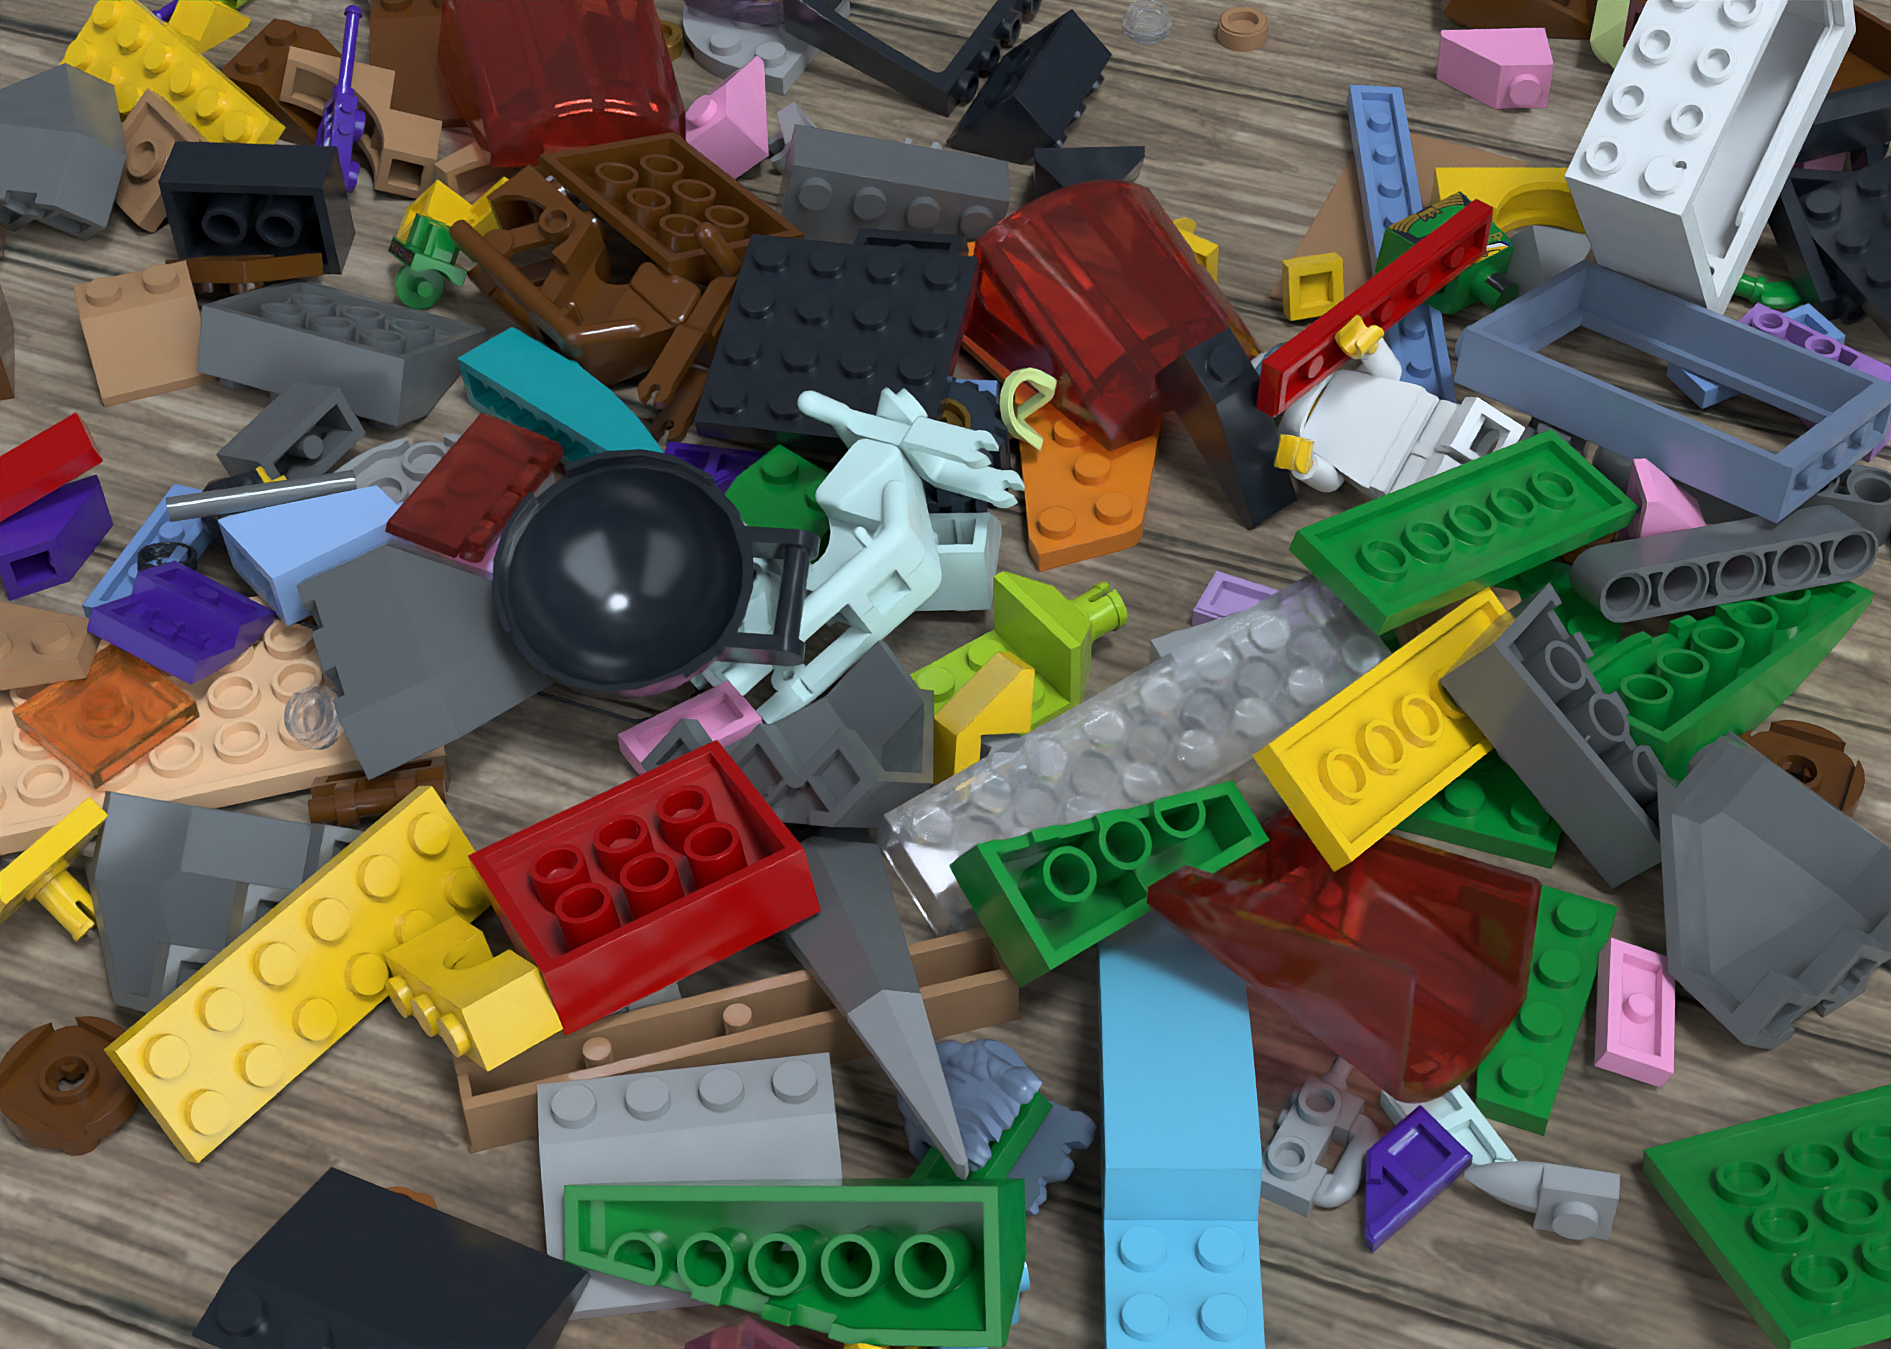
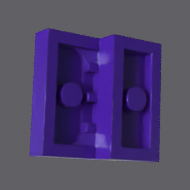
[86,560,276,685]

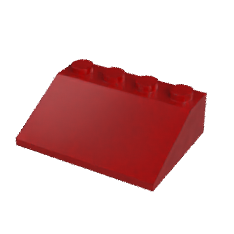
[468,740,821,1036]

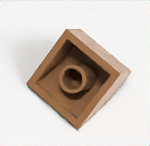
[73,260,218,407]

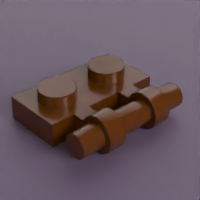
[308,756,451,827]

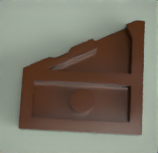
[165,253,323,294]

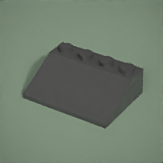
[197,278,489,430]

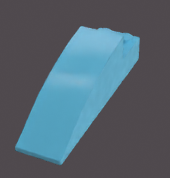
[1097,907,1265,1349]

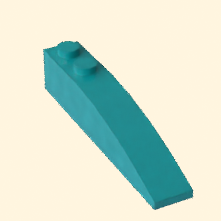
[457,327,664,465]

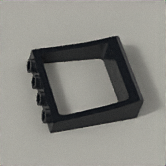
[783,0,1042,118]
[1767,79,1891,325]

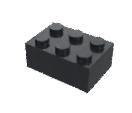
[158,141,356,275]

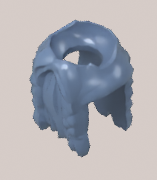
[897,1039,1097,1217]

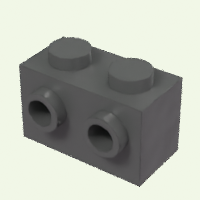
[216,381,366,480]

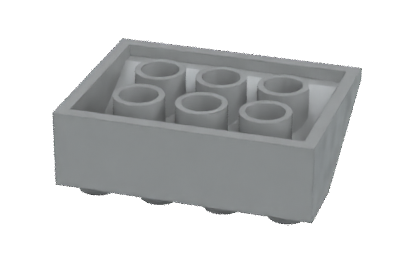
[537,1052,843,1321]

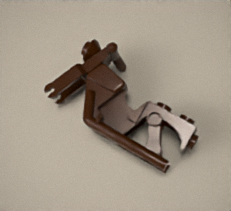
[449,164,742,442]

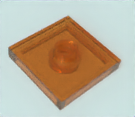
[12,644,200,790]

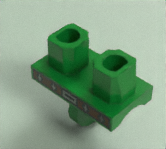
[388,213,468,310]

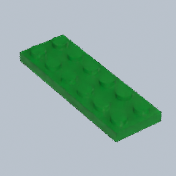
[1288,429,1639,636]

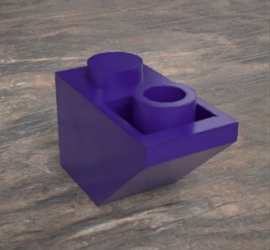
[0,474,114,601]

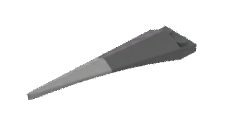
[775,826,969,1180]

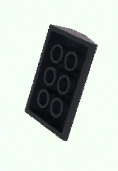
[191,1167,591,1349]

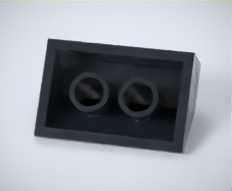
[946,9,1112,165]

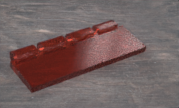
[385,412,564,563]

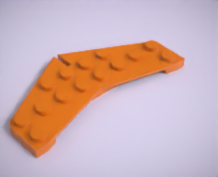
[961,242,1175,572]

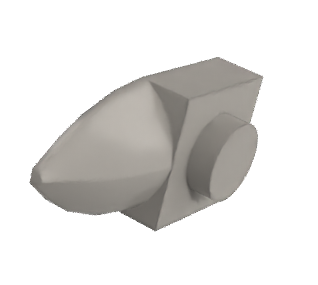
[1464,1161,1620,1240]

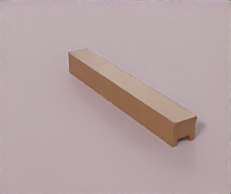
[452,927,1022,1153]

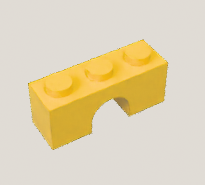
[383,915,563,1072]

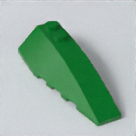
[1587,581,1874,781]
[564,1178,1027,1348]

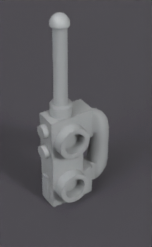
[1260,993,1389,1218]

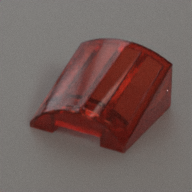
[437,0,686,167]
[964,180,1265,451]
[1147,806,1542,1104]

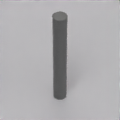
[165,470,357,522]

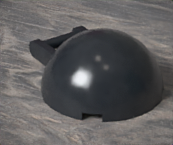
[492,449,820,700]

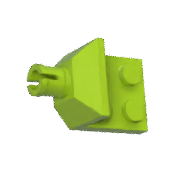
[910,571,1128,740]

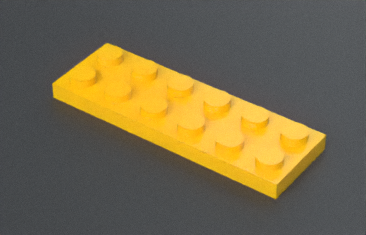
[58,0,286,144]
[1252,587,1506,872]
[104,786,492,1163]

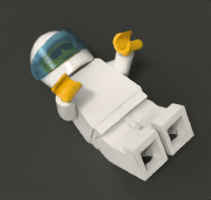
[1251,315,1525,500]

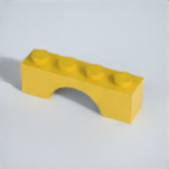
[1430,167,1586,234]

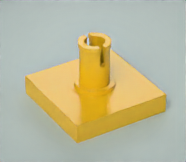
[0,796,109,943]

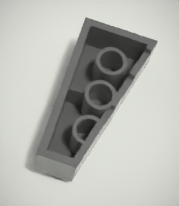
[775,124,1010,245]
[1439,582,1668,889]

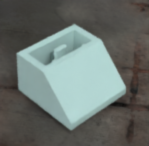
[915,512,1002,612]

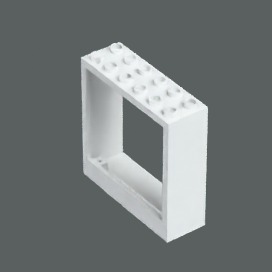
[1565,0,1856,315]

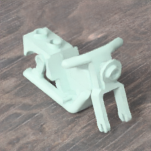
[690,387,1025,724]

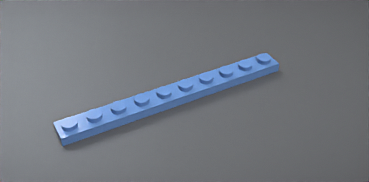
[1346,85,1457,404]

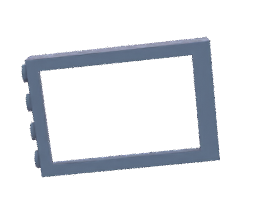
[1453,259,1891,524]

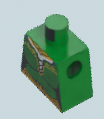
[1374,191,1519,314]

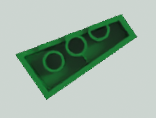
[948,780,1269,988]

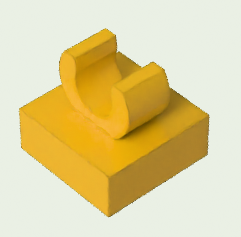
[1281,252,1344,321]

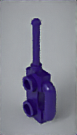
[315,5,365,193]

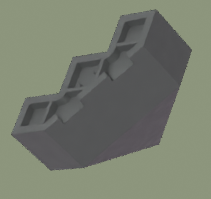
[0,63,127,240]
[297,539,555,780]
[641,641,934,828]
[1656,730,1891,1050]
[83,791,364,1013]

